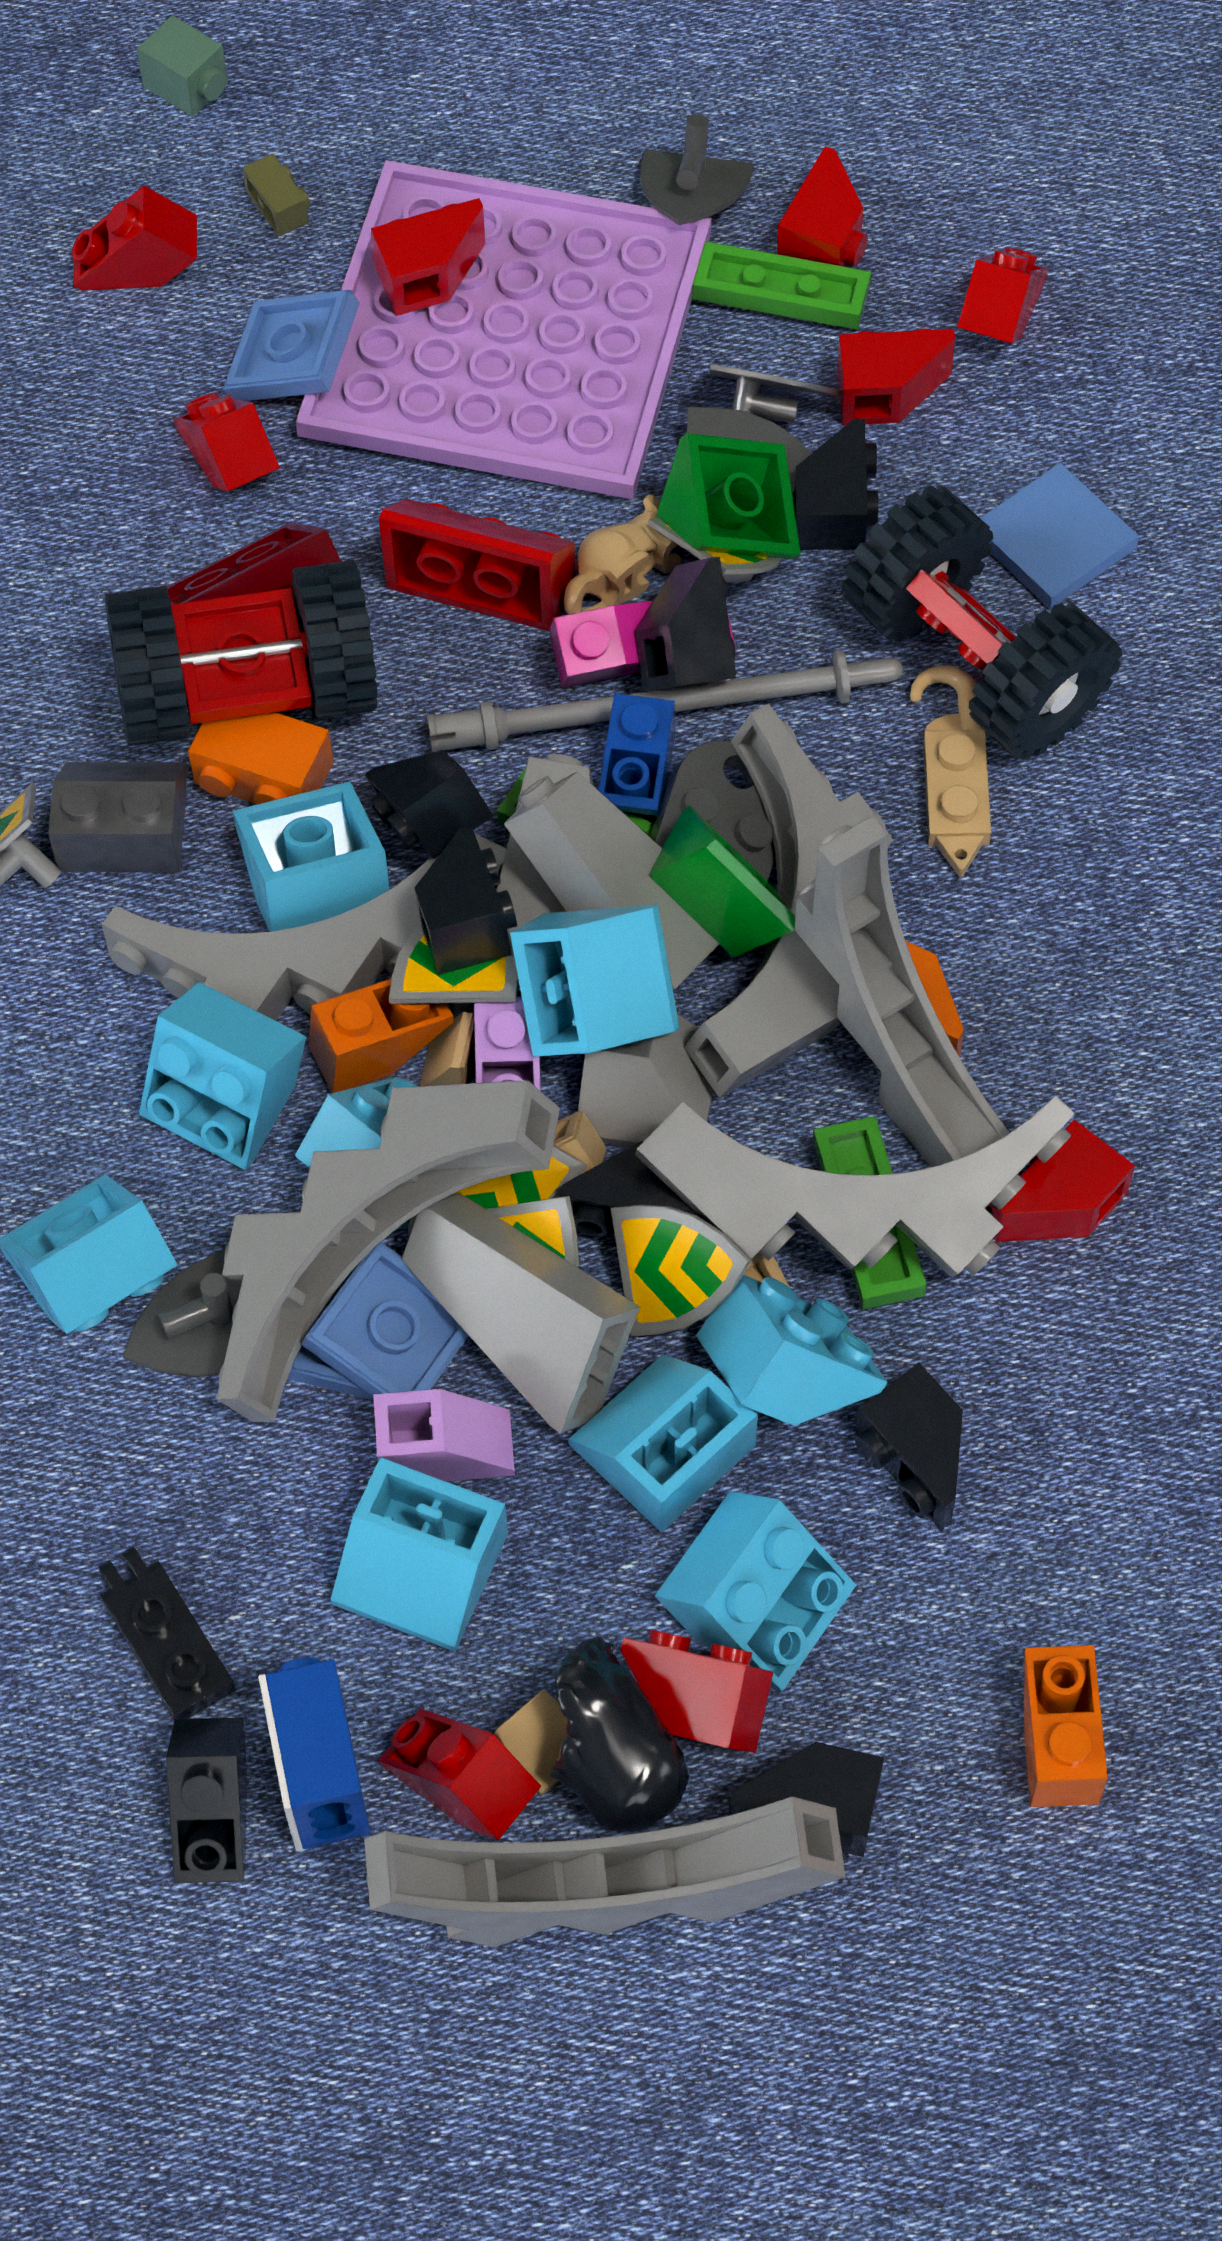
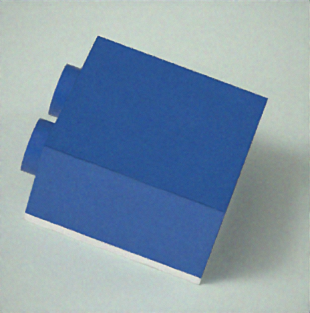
[258,1657,371,1851]

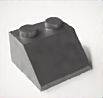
[48,762,188,873]

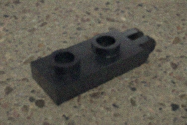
[98,1546,236,1720]

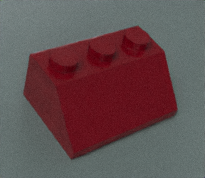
[167,522,341,604]

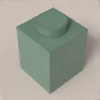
[137,15,228,117]

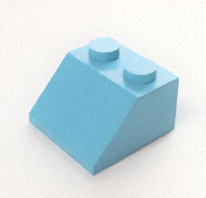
[232,781,390,932]
[0,1174,178,1334]

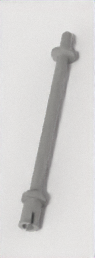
[427,649,903,753]

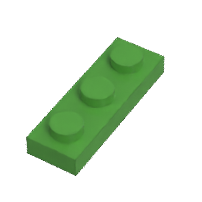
[692,241,871,330]
[813,1116,927,1310]

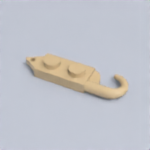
[910,665,991,877]

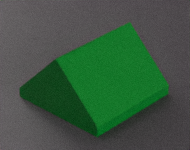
[656,433,801,560]
[648,805,796,958]

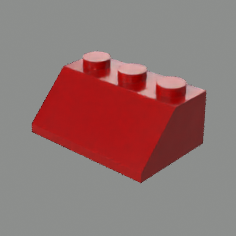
[379,498,576,631]

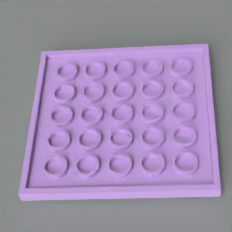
[296,160,712,500]

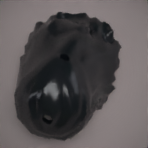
[549,1637,690,1833]

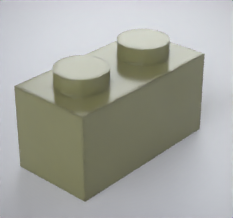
[242,153,310,237]

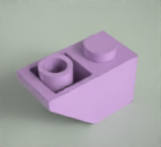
[474,997,541,1091]
[373,1389,515,1482]

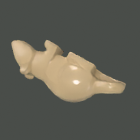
[564,494,682,615]

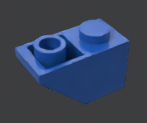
[598,693,676,816]

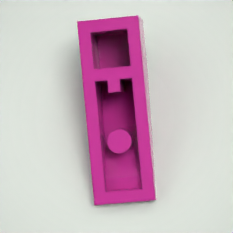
[549,601,736,689]

